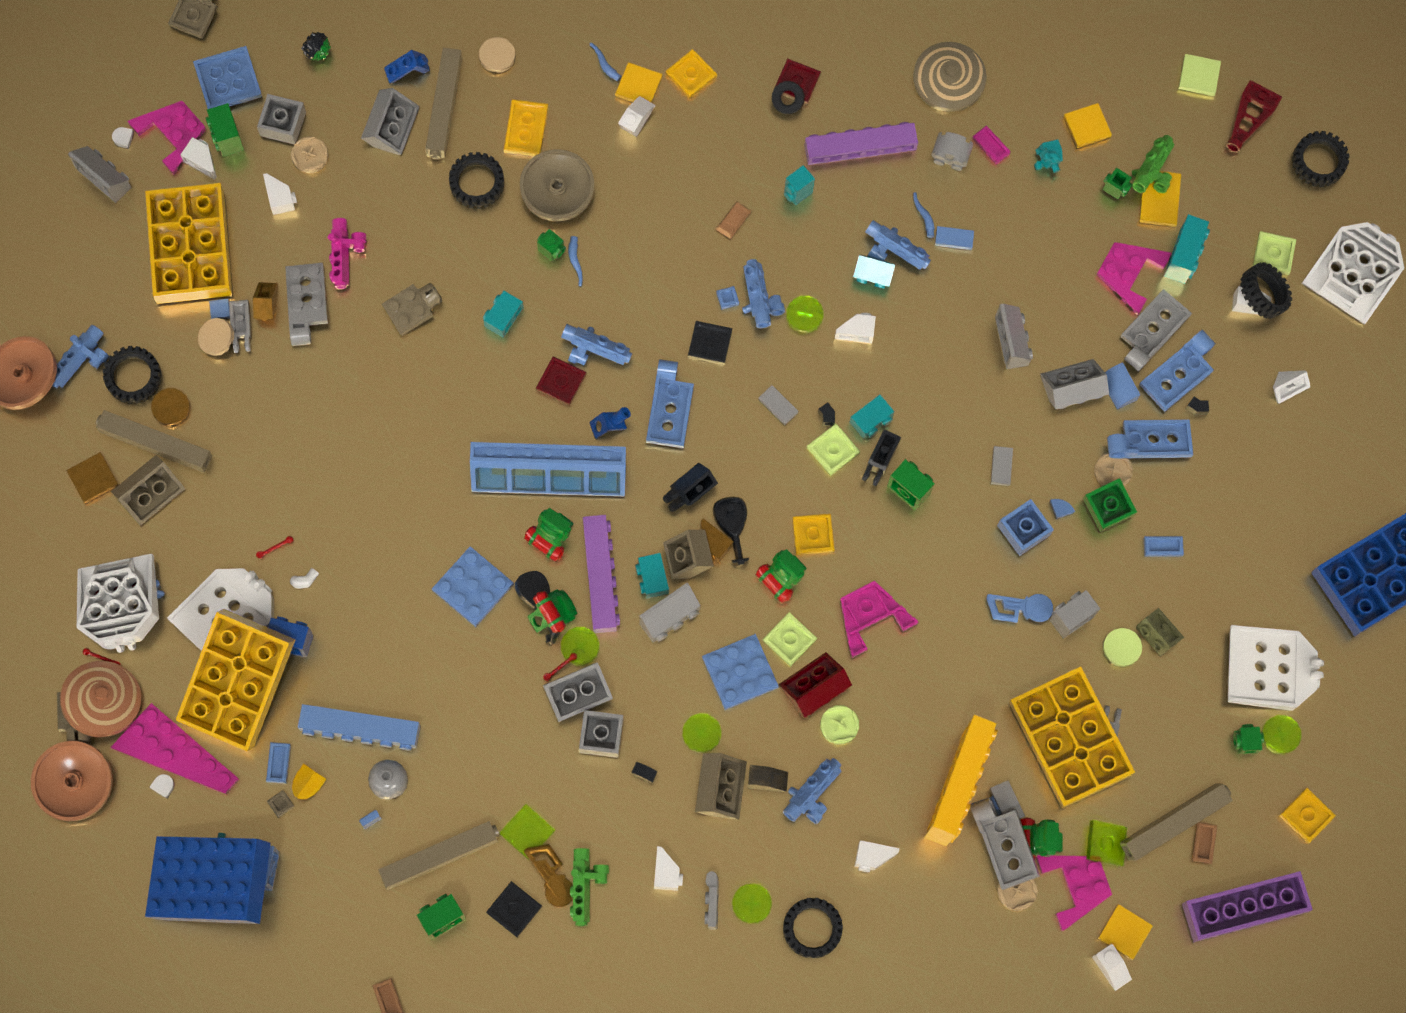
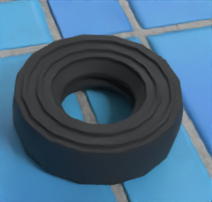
[772,81,805,114]

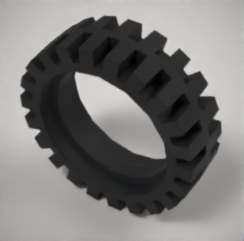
[1292,131,1350,187]
[449,152,504,209]
[1240,262,1292,319]
[103,346,162,404]
[783,898,843,958]

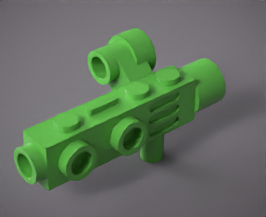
[1132,135,1175,193]
[570,848,609,926]

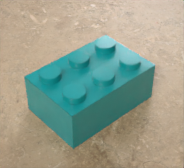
[1164,214,1210,284]

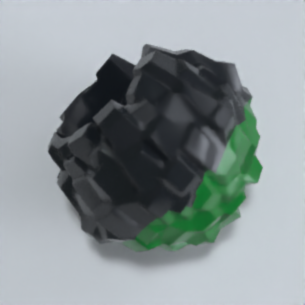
[301,32,331,61]

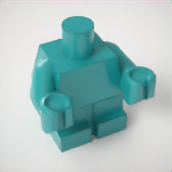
[1034,139,1063,173]

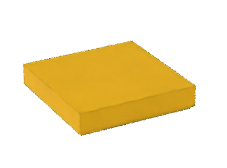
[666,49,717,98]
[615,62,662,103]
[1064,103,1112,148]
[792,514,835,555]
[1279,788,1336,844]
[1097,904,1153,960]

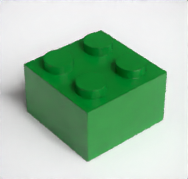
[205,103,244,157]
[887,459,935,510]
[1083,478,1137,532]
[416,894,466,940]

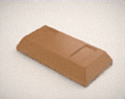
[715,201,752,239]
[1192,822,1217,864]
[372,978,403,1013]

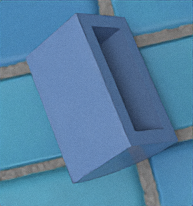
[1105,362,1140,410]

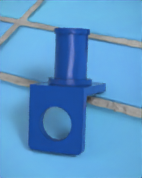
[590,407,631,438]

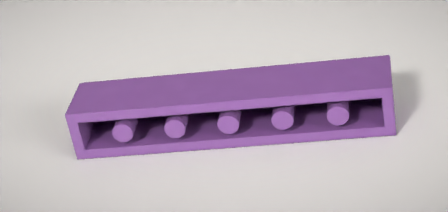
[804,122,918,165]
[583,515,620,634]

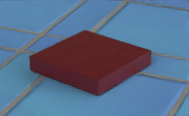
[774,58,821,105]
[536,356,587,406]

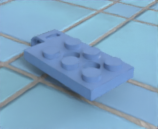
[1139,330,1216,412]
[646,359,694,449]
[1107,419,1193,459]

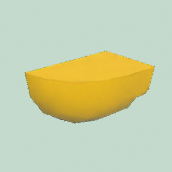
[292,763,326,799]

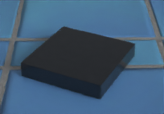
[688,321,733,365]
[486,881,543,938]

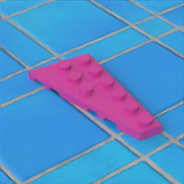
[110,703,239,794]

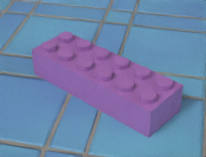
[1182,871,1313,943]

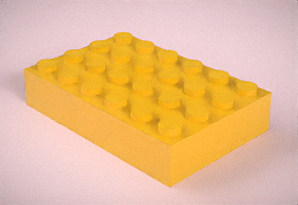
[145,183,233,304]
[176,609,296,751]
[1009,667,1135,809]
[924,715,998,847]

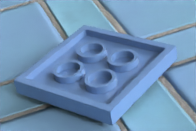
[193,46,262,109]
[432,546,514,627]
[702,634,779,710]

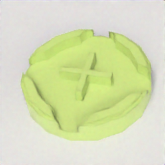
[1103,628,1142,667]
[820,705,859,745]

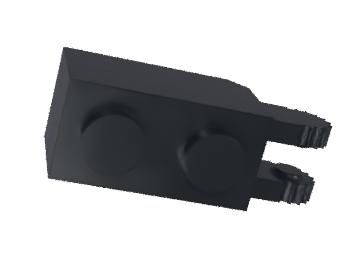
[862,429,901,486]
[663,463,718,512]

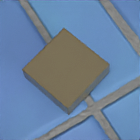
[267,790,295,818]

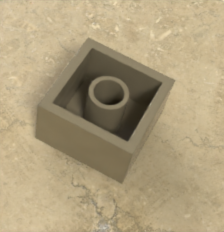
[663,530,714,579]

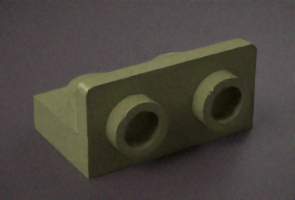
[1136,608,1184,656]

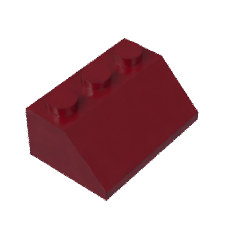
[779,652,852,718]

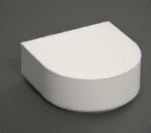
[112,127,134,149]
[150,774,174,799]

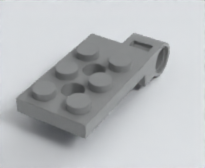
[285,263,328,346]
[1120,289,1192,372]
[971,798,1040,890]

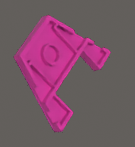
[127,101,206,175]
[1097,242,1172,315]
[840,581,919,658]
[1036,855,1112,931]

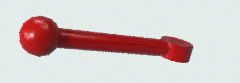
[256,536,293,559]
[82,648,121,665]
[543,653,577,681]

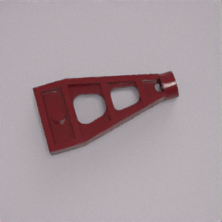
[1226,80,1282,152]

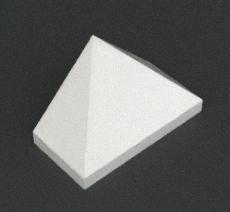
[1273,370,1310,404]

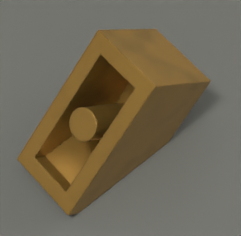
[253,282,278,321]
[700,518,733,564]

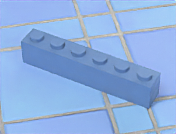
[298,704,421,751]

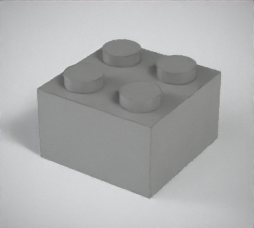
[257,94,306,144]
[1050,590,1100,639]
[579,710,624,758]

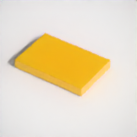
[504,99,548,156]
[1139,171,1181,227]

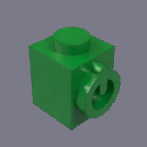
[1103,167,1132,200]
[537,229,566,261]
[1233,724,1264,754]

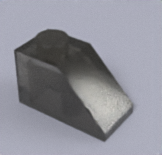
[747,765,788,792]

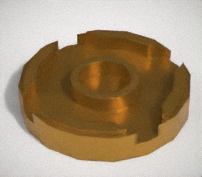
[151,388,190,426]

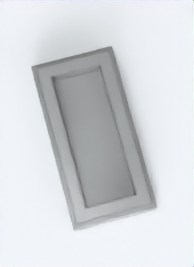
[758,386,799,425]
[991,446,1013,486]
[990,780,1025,819]

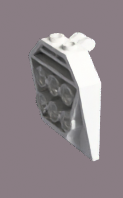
[1302,222,1404,325]
[77,554,159,653]
[167,568,274,651]
[1228,625,1324,711]

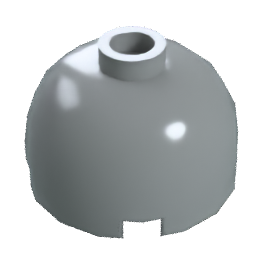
[368,759,408,800]

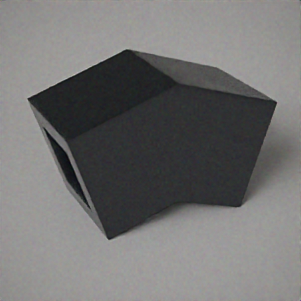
[1185,396,1209,415]
[818,402,835,426]
[631,761,658,783]

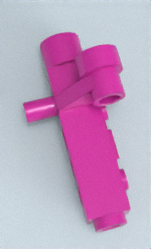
[328,218,366,289]

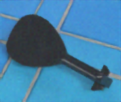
[713,496,749,565]
[515,571,561,645]

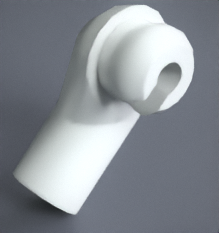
[290,568,319,589]

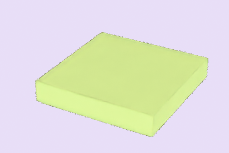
[1178,54,1221,96]
[1253,231,1296,275]
[807,424,860,476]
[762,612,817,667]

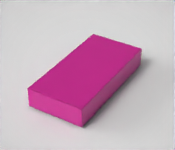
[972,125,1011,165]

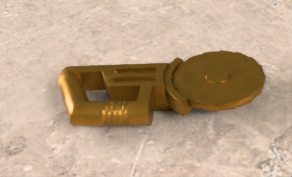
[523,844,573,907]

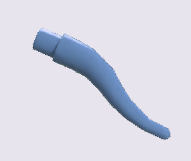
[590,43,622,82]
[913,192,935,238]
[568,236,583,286]

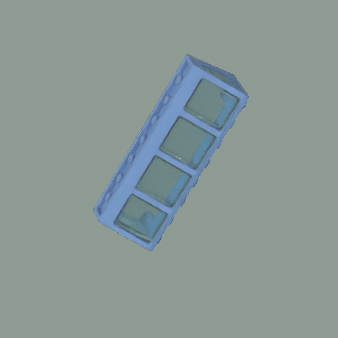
[470,442,626,497]

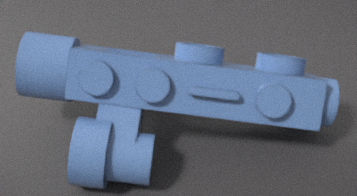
[865,220,931,270]
[742,259,785,328]
[561,324,632,365]
[52,325,109,389]
[783,758,842,824]

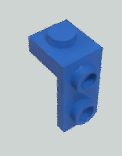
[384,50,430,83]

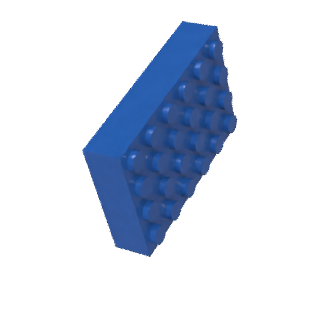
[1311,513,1406,637]
[145,836,271,924]

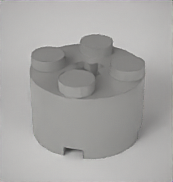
[931,132,973,171]

